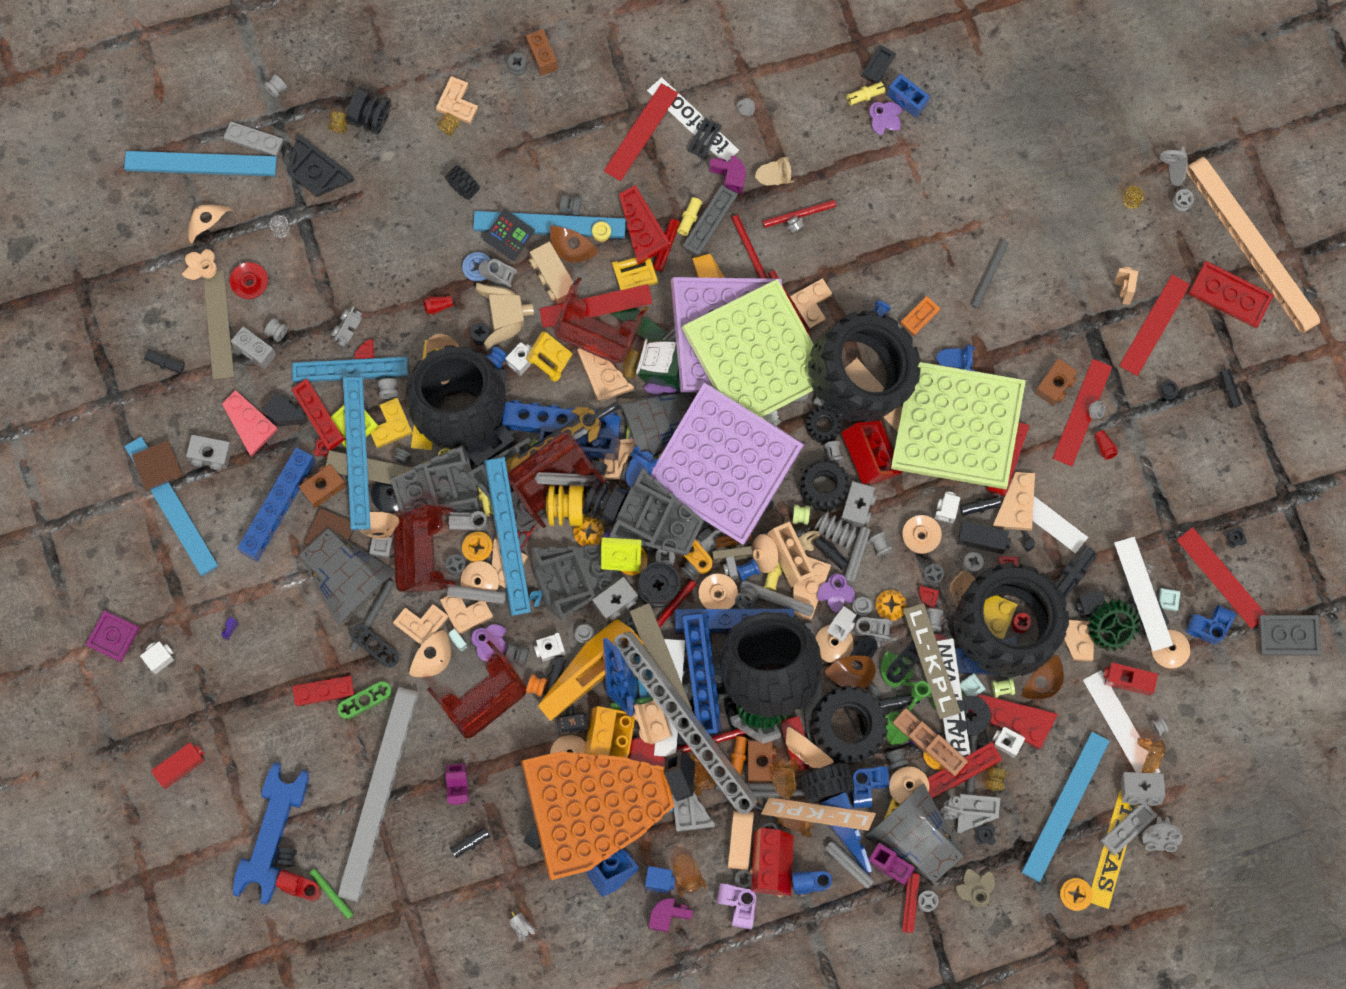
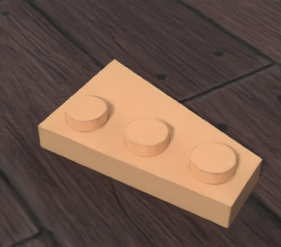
[577,343,634,403]
[993,472,1035,531]

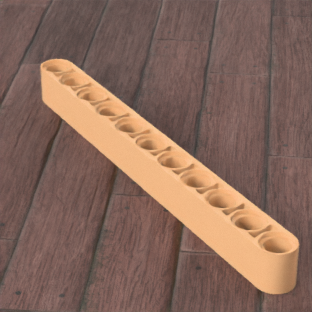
[1187,157,1320,333]

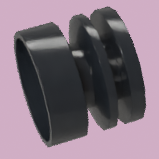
[346,87,391,135]
[582,477,629,527]
[637,562,680,608]

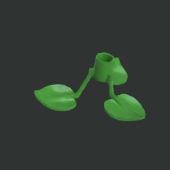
[881,651,966,745]

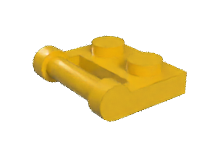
[611,257,658,290]
[526,332,572,382]

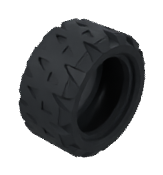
[808,310,921,422]
[954,563,1069,677]

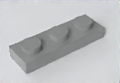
[224,121,284,157]

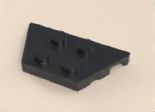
[287,134,355,197]

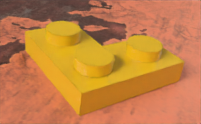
[371,398,413,448]

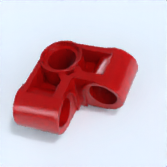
[276,870,322,901]

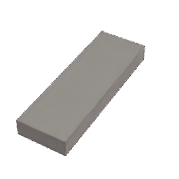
[1100,804,1158,856]

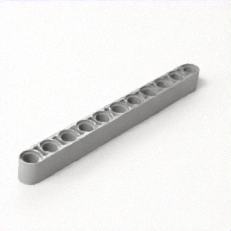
[614,632,757,814]
[338,687,419,902]

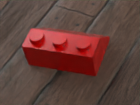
[841,421,902,485]
[751,828,794,896]

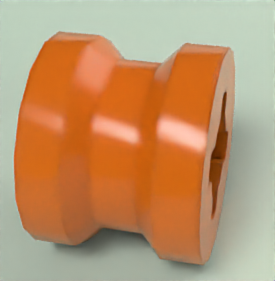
[526,674,547,697]

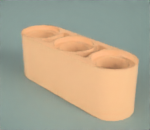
[728,810,754,870]

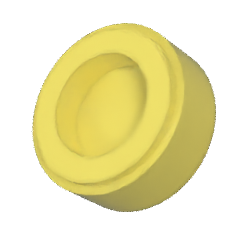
[592,222,611,242]

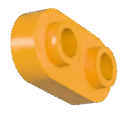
[683,540,712,574]

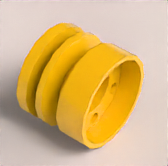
[546,485,584,526]

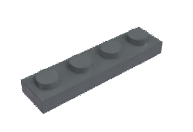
[683,185,738,257]

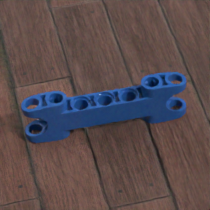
[233,762,309,905]

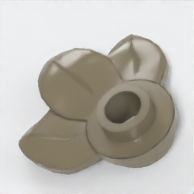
[956,869,995,908]

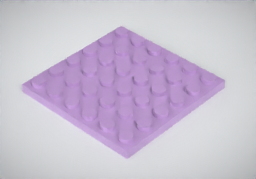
[671,277,782,392]
[650,382,805,545]

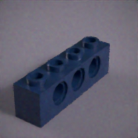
[538,427,621,461]

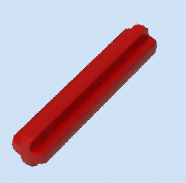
[653,219,680,272]
[902,873,920,933]

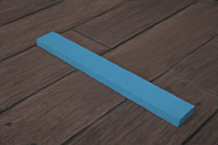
[124,151,277,176]
[473,211,626,239]
[343,376,371,531]
[125,437,219,576]
[484,457,531,616]
[1021,732,1110,882]

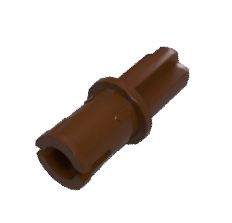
[714,533,752,548]

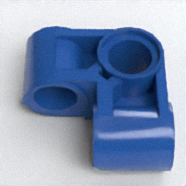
[1186,605,1236,645]
[851,766,890,808]
[792,871,832,894]

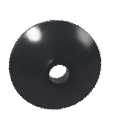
[371,482,400,514]

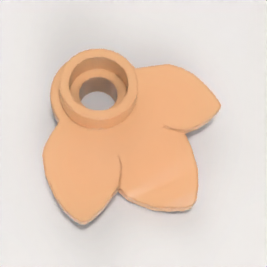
[182,249,217,280]

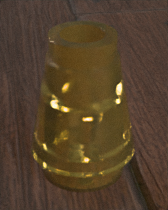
[623,350,641,380]

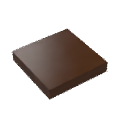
[132,440,183,491]
[304,508,353,546]

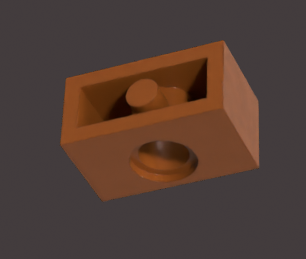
[526,29,558,76]
[1035,358,1078,406]
[299,464,346,509]
[747,741,776,782]

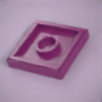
[85,610,140,663]

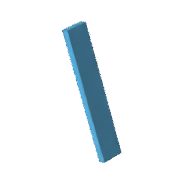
[292,357,409,383]

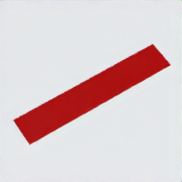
[604,83,679,181]
[1119,275,1190,376]
[539,284,653,328]
[1053,359,1112,466]
[1177,527,1266,629]

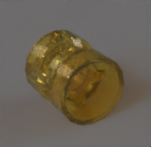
[985,767,1007,791]

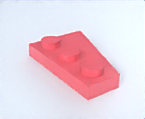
[222,390,278,457]

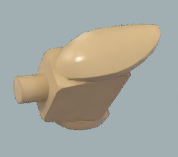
[475,283,534,350]

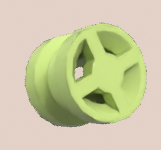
[792,504,810,525]

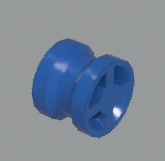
[486,346,508,370]

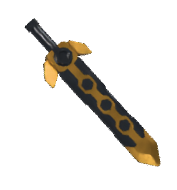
[506,401,620,476]

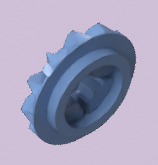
[462,252,492,282]

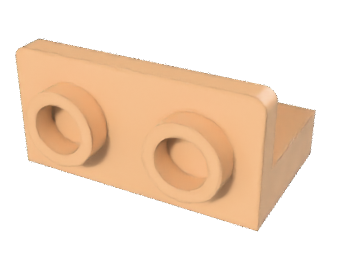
[1114,267,1138,305]
[634,700,673,744]

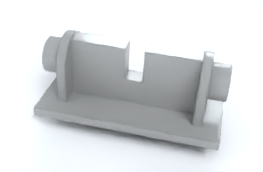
[331,307,362,347]
[696,525,727,552]
[939,796,964,821]

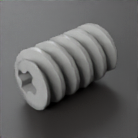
[813,511,857,550]

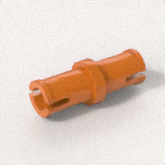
[731,736,748,776]

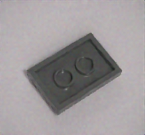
[1258,615,1321,656]

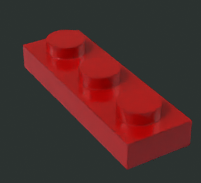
[292,676,355,707]

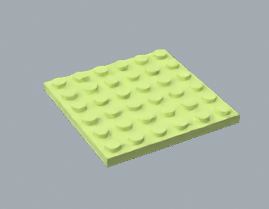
[681,279,814,417]
[891,362,1026,489]

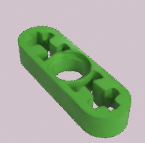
[338,682,392,720]

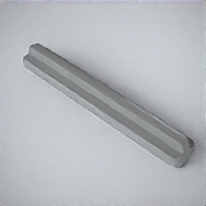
[535,472,599,486]
[740,581,814,616]

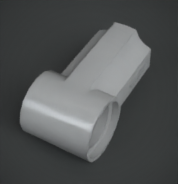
[449,511,489,532]

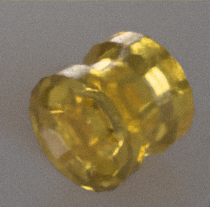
[328,112,347,133]
[437,112,461,136]
[1123,186,1144,209]

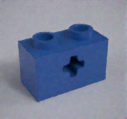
[887,74,930,118]
[645,866,676,894]

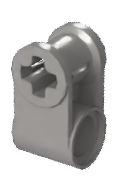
[479,259,517,289]
[853,617,893,642]

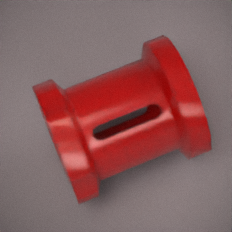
[1011,613,1032,634]

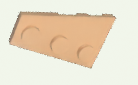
[793,557,831,620]

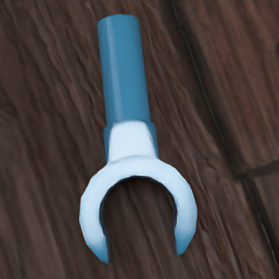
[529,590,542,607]

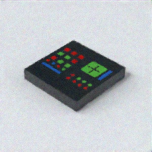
[482,209,535,262]

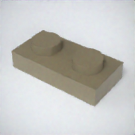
[712,544,752,563]

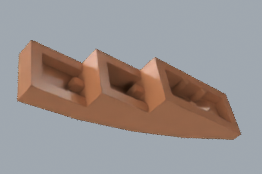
[892,708,968,776]

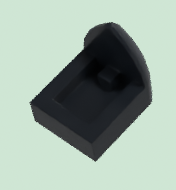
[849,636,878,666]

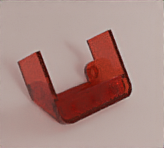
[554,277,648,364]
[508,432,606,528]
[394,505,456,593]
[427,640,526,738]

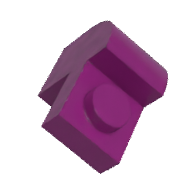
[709,155,746,194]
[446,763,469,805]
[869,843,915,886]
[649,899,693,933]

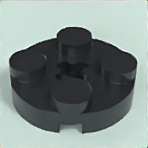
[956,696,992,736]

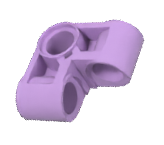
[716,883,756,930]

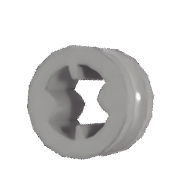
[1150,716,1168,737]

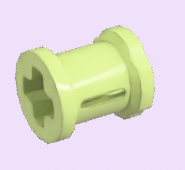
[991,677,1015,698]

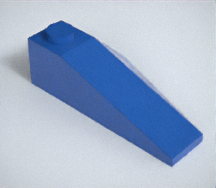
[603,638,638,717]
[821,792,872,874]
[586,849,639,897]

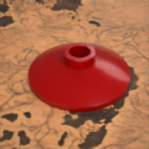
[230,262,268,299]

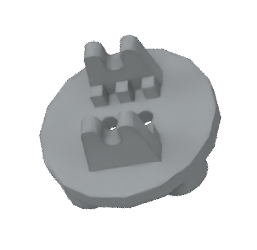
[1142,817,1183,852]

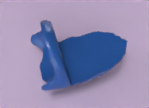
[936,344,975,371]
[626,446,658,487]

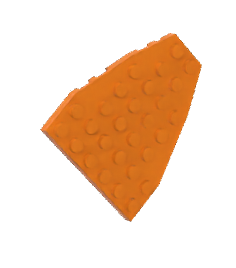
[521,751,675,880]

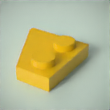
[984,595,1018,640]

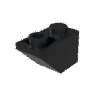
[261,392,308,427]
[664,751,696,802]

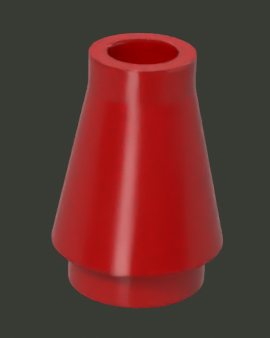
[423,296,453,315]
[1094,430,1118,460]

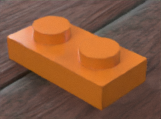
[900,296,941,336]

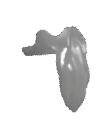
[1159,146,1188,186]

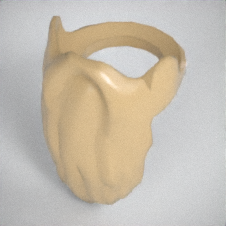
[755,157,794,186]
[783,519,820,552]

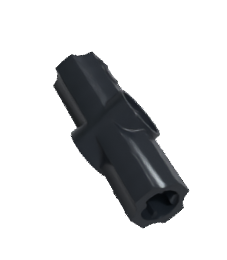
[1055,545,1097,598]

